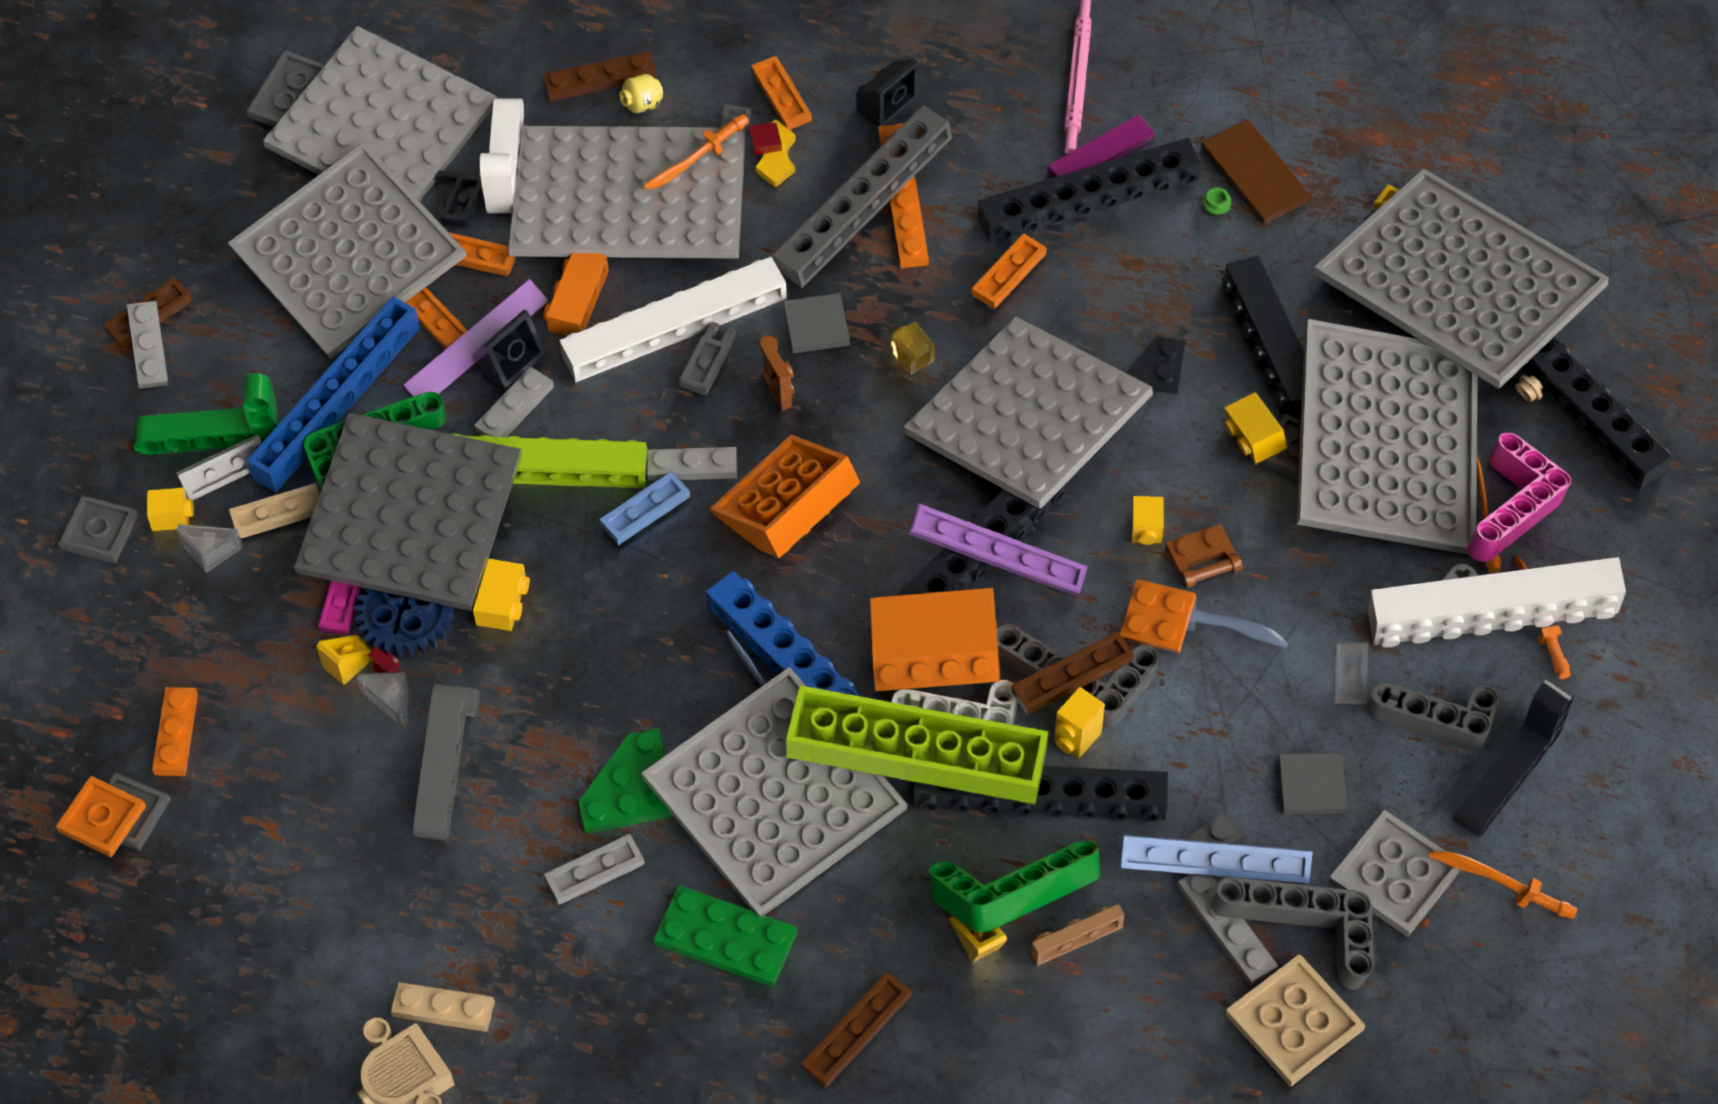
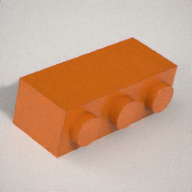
[543,253,609,336]

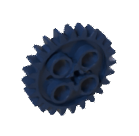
[354,588,455,659]

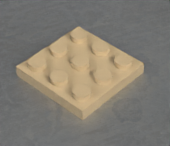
[1225,954,1365,1087]

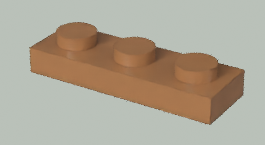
[1031,904,1125,966]

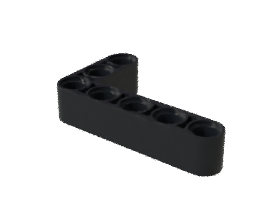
[1452,679,1574,838]

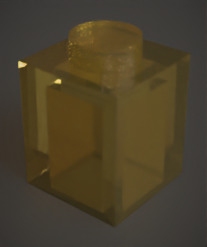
[891,321,935,375]

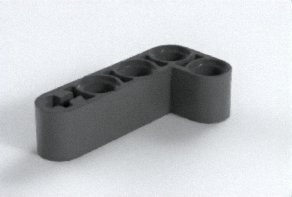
[1368,683,1499,750]

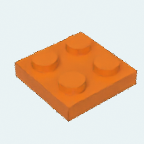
[1120,579,1197,654]
[56,776,146,858]

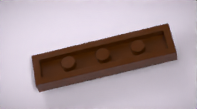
[543,51,657,102]
[1011,631,1134,715]
[801,972,912,1088]

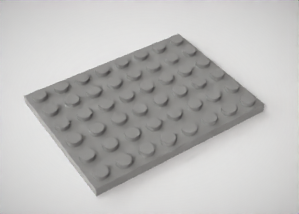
[509,126,746,258]
[1314,169,1609,389]
[1297,319,1478,555]

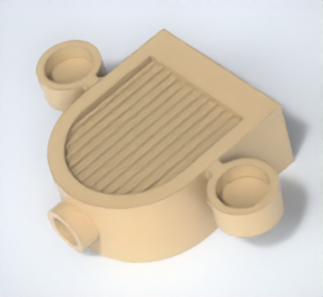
[357,1018,454,1104]

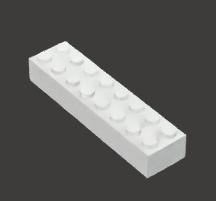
[1368,557,1626,647]

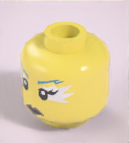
[620,74,663,114]

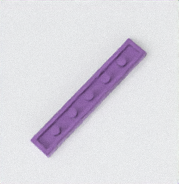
[401,279,548,397]
[908,504,1088,597]

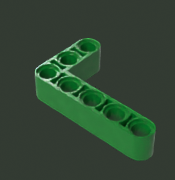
[134,373,279,455]
[304,391,446,492]
[929,840,1100,932]

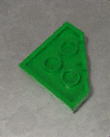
[579,728,673,835]

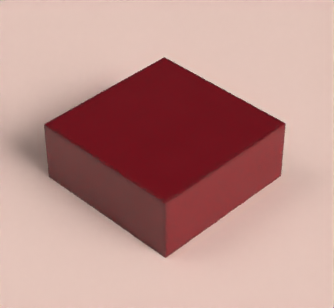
[749,122,782,155]

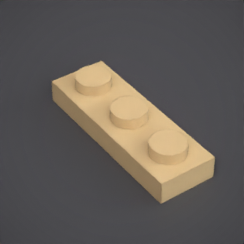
[229,483,320,539]
[391,982,495,1032]

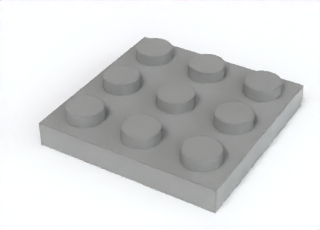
[1329,810,1461,937]

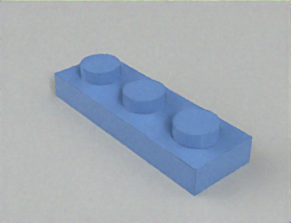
[600,471,690,545]

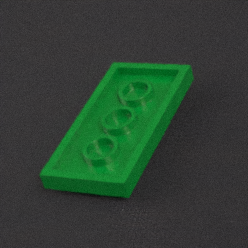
[654,885,798,988]

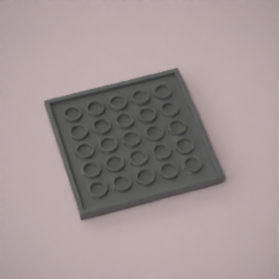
[294,413,522,611]

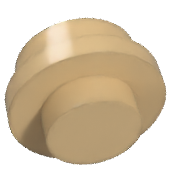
[1515,375,1543,403]

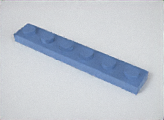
[1119,834,1313,883]

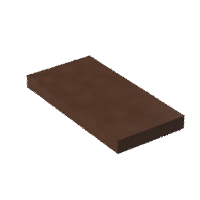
[1201,119,1312,225]

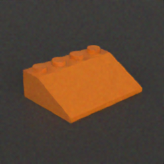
[710,435,861,558]
[870,588,1001,691]

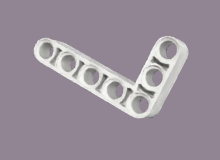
[480,99,524,213]

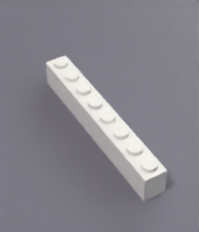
[559,257,787,382]

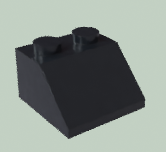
[856,59,919,127]
[474,309,546,389]

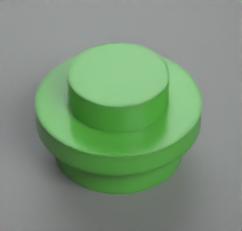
[1203,188,1231,215]

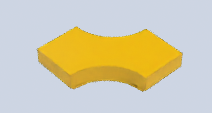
[755,119,796,188]

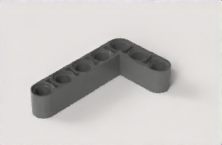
[997,624,1158,728]
[413,683,480,841]
[1209,877,1374,990]

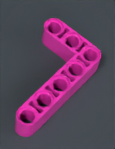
[1467,433,1571,562]

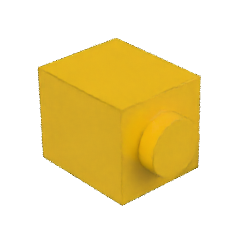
[147,488,194,531]
[1132,496,1164,545]

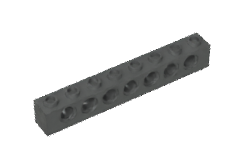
[772,105,952,288]

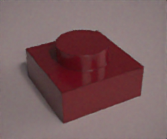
[368,647,402,687]

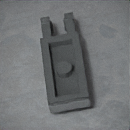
[679,322,736,396]

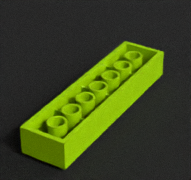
[786,685,1048,804]

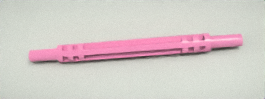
[1064,0,1092,154]

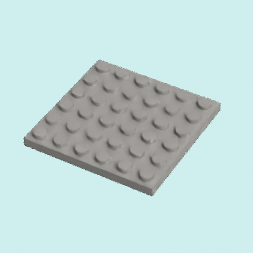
[263,26,497,202]
[228,142,467,359]
[904,317,1153,509]
[641,667,908,917]

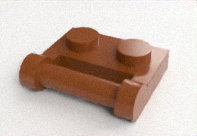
[760,335,795,411]
[1165,524,1243,588]

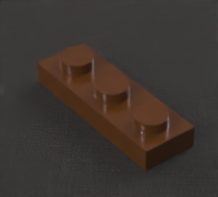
[103,277,193,349]

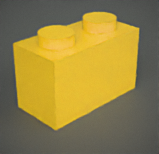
[1224,392,1287,464]
[473,558,530,631]
[1054,687,1105,759]

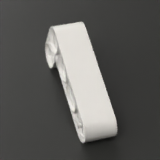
[892,680,1017,725]

